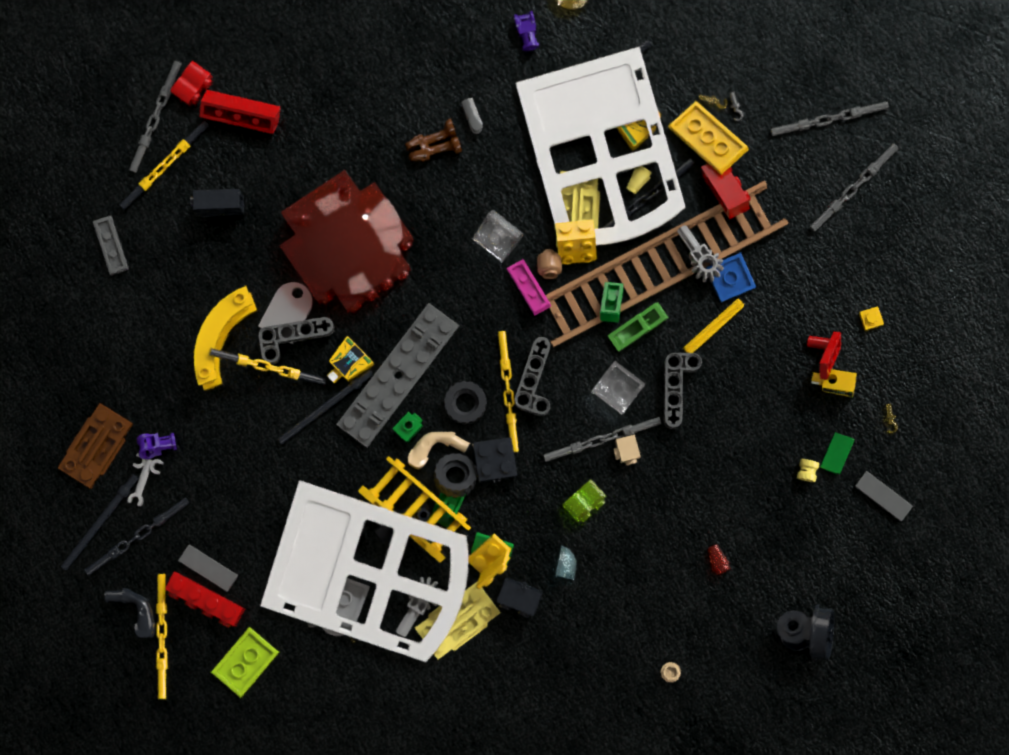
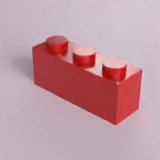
[701,164,751,219]

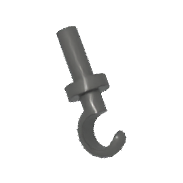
[729,92,743,121]

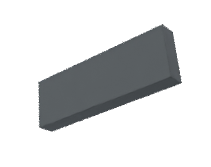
[93,215,129,276]
[854,471,913,522]
[179,544,239,592]

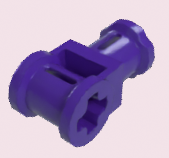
[514,11,539,51]
[136,433,177,459]

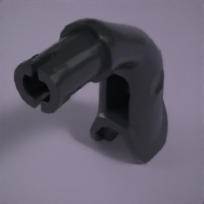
[105,588,156,638]

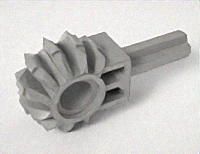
[677,225,724,282]
[396,577,441,637]

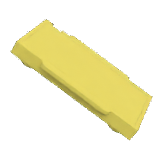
[554,171,600,247]
[415,582,500,659]

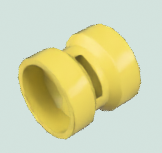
[797,459,819,482]

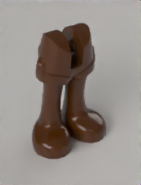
[405,119,462,162]

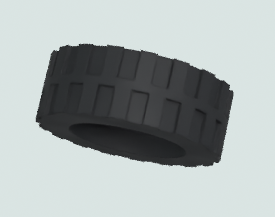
[444,381,487,425]
[434,453,477,498]

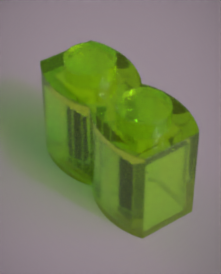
[562,479,606,522]

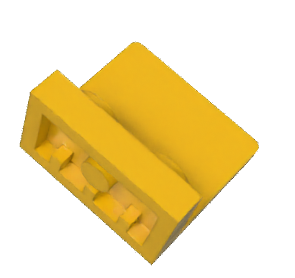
[468,534,511,589]

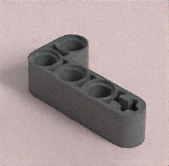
[259,317,334,365]
[515,337,550,416]
[663,353,702,429]

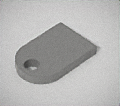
[258,282,313,344]
[322,578,370,636]

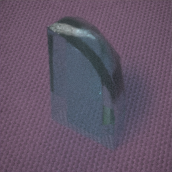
[555,546,576,580]

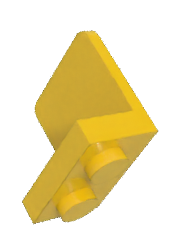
[555,219,597,264]

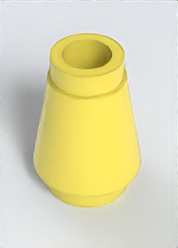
[626,166,652,194]

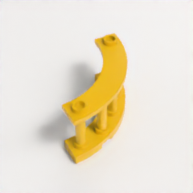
[194,286,257,391]
[358,456,471,563]

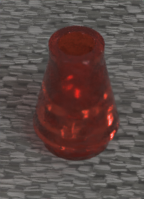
[707,544,730,575]

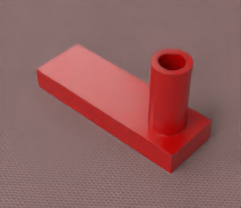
[807,332,841,380]

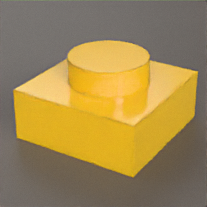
[859,306,884,331]

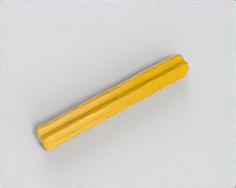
[683,299,744,353]

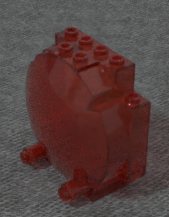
[279,170,414,312]

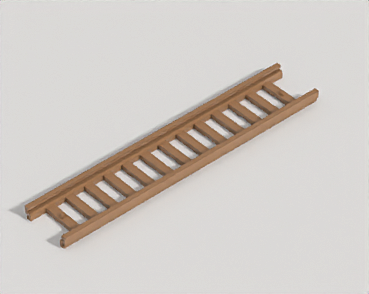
[545,181,788,347]

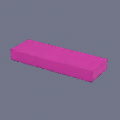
[507,259,551,316]

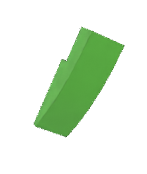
[608,303,669,351]

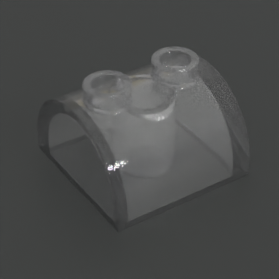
[472,210,523,262]
[591,361,645,415]

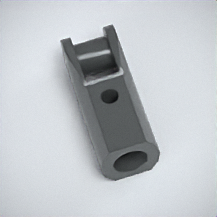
[461,98,483,134]

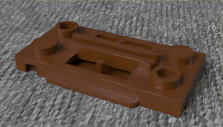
[58,403,133,489]

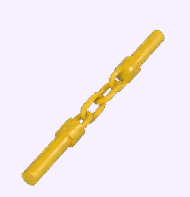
[498,331,519,452]
[156,574,167,699]

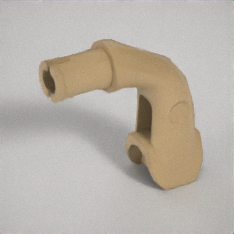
[408,432,470,469]

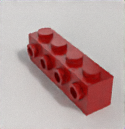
[199,90,280,134]
[165,572,245,627]

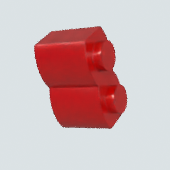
[170,61,212,107]

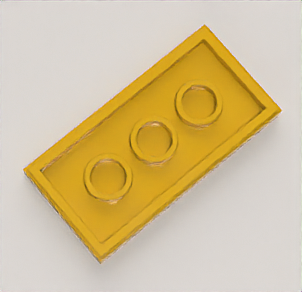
[669,101,749,175]

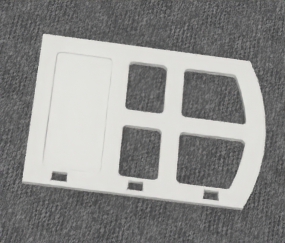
[516,47,686,246]
[261,481,468,662]

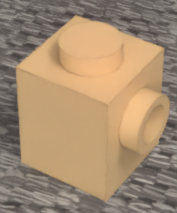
[614,435,641,465]

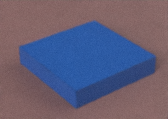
[705,253,756,303]

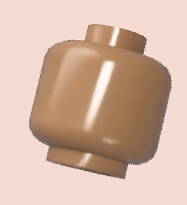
[537,249,562,279]

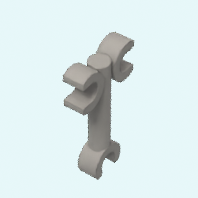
[128,454,163,506]

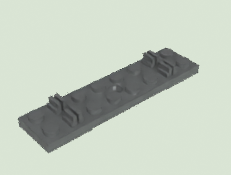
[336,303,459,448]

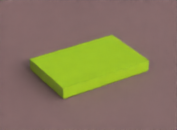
[211,627,279,698]

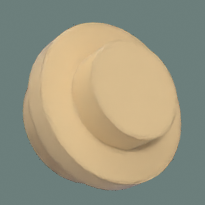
[661,662,680,682]

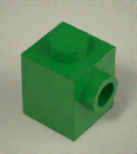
[392,412,423,443]

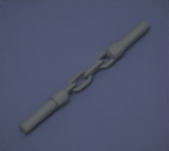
[129,61,181,173]
[771,101,889,136]
[810,144,898,232]
[543,417,661,462]

